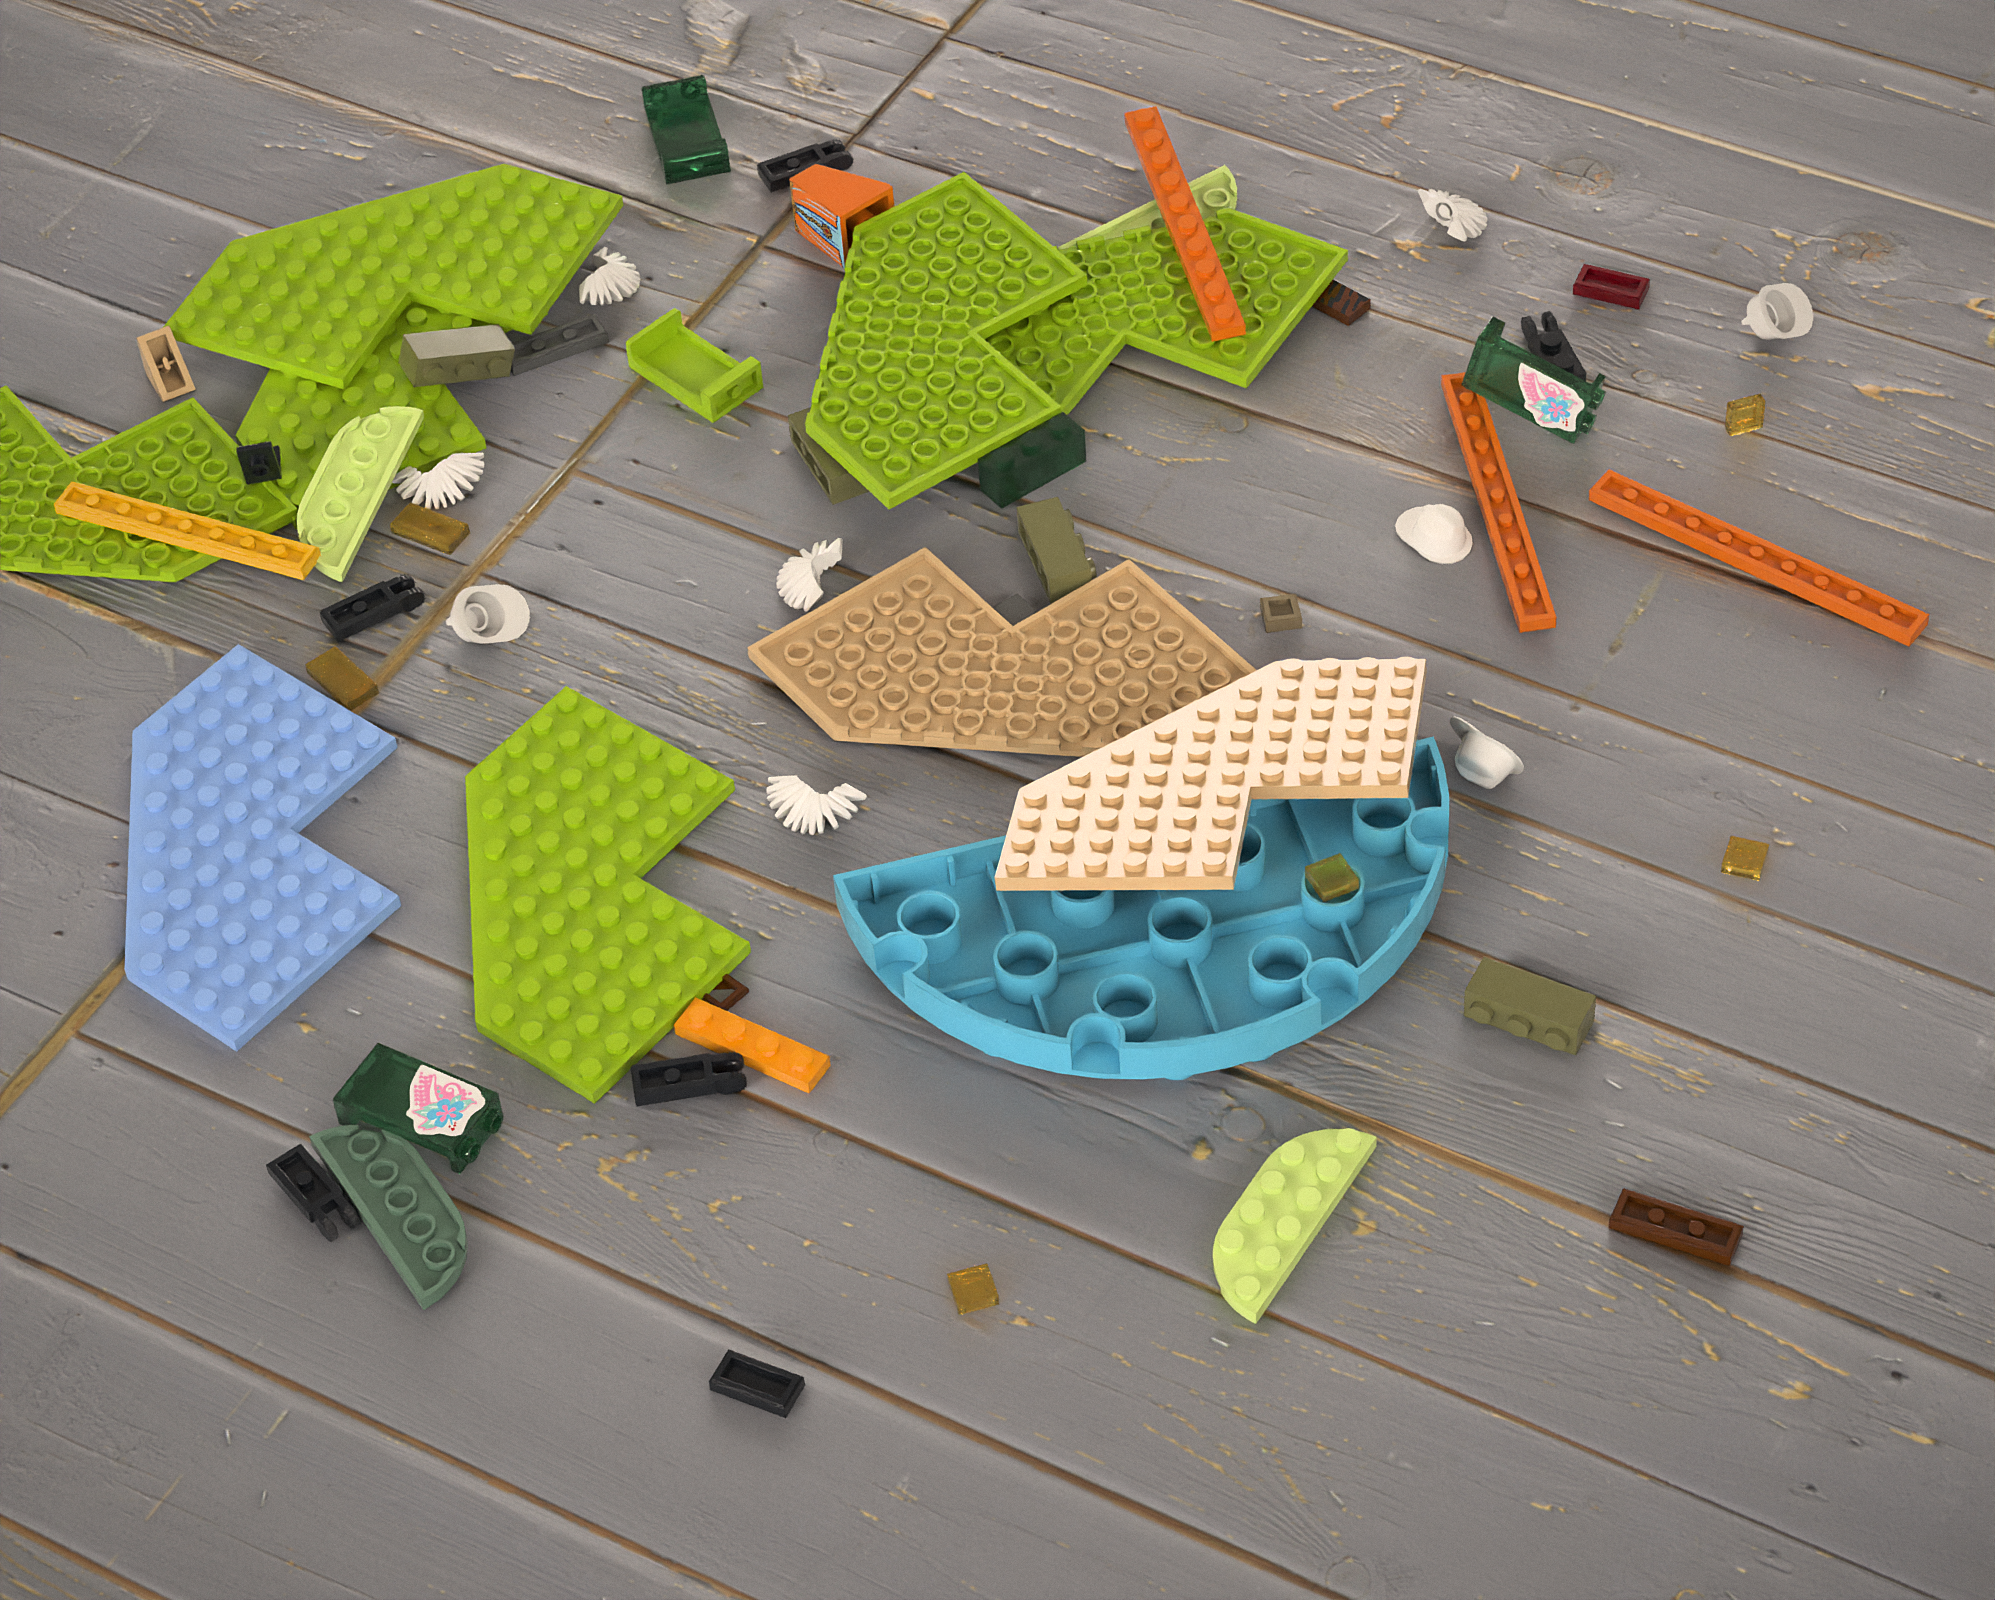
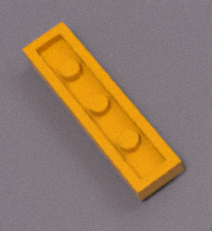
[674,997,831,1094]

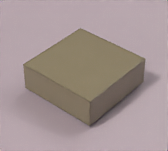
[1260,594,1302,633]

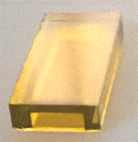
[390,502,470,555]
[305,646,379,711]

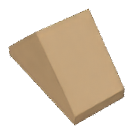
[136,326,196,402]

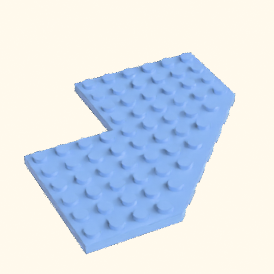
[124,644,401,1052]

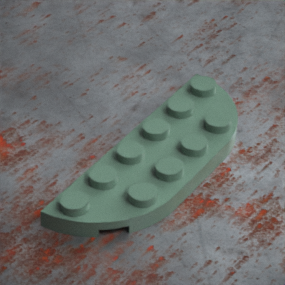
[309,1125,468,1310]

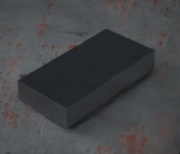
[709,1349,805,1418]

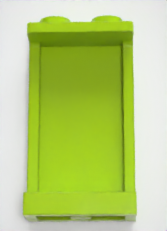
[625,308,764,423]

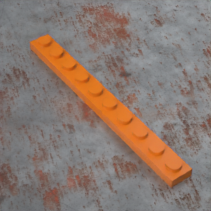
[1124,106,1246,342]
[1441,371,1557,633]
[1589,469,1929,647]

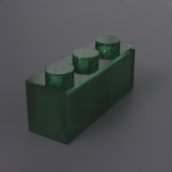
[978,412,1086,509]

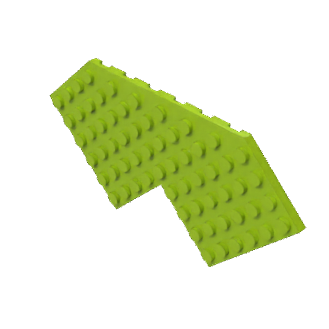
[163,163,624,390]
[805,172,1087,510]
[984,208,1348,431]
[236,301,548,530]
[0,385,298,582]
[465,686,751,1104]

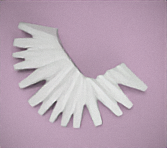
[1418,189,1488,241]
[579,247,641,305]
[392,453,484,509]
[776,538,842,611]
[767,775,867,835]

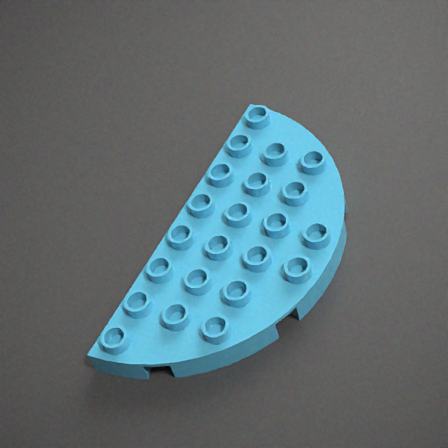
[833,736,1449,1080]

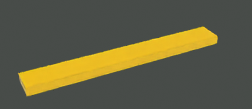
[53,481,321,580]

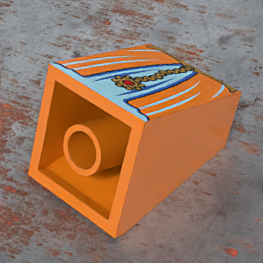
[789,164,894,269]

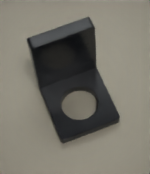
[236,442,282,485]

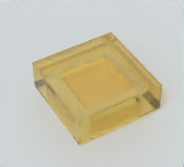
[1725,393,1766,436]
[1721,836,1769,881]
[1305,853,1359,902]
[947,1263,999,1315]

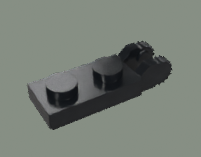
[757,139,854,192]
[1521,311,1587,387]
[319,574,426,642]
[630,1052,747,1107]
[266,1144,361,1242]

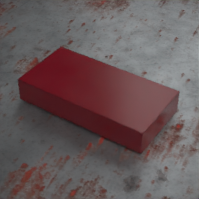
[1573,264,1650,310]

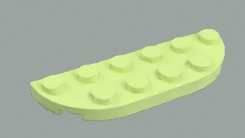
[1058,165,1237,250]
[297,406,424,582]
[1213,1128,1377,1324]

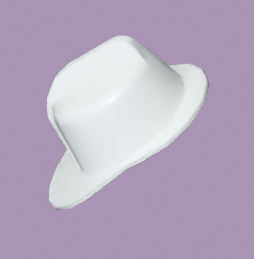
[1741,283,1813,340]
[1395,504,1473,564]
[446,584,530,644]
[1450,716,1524,789]

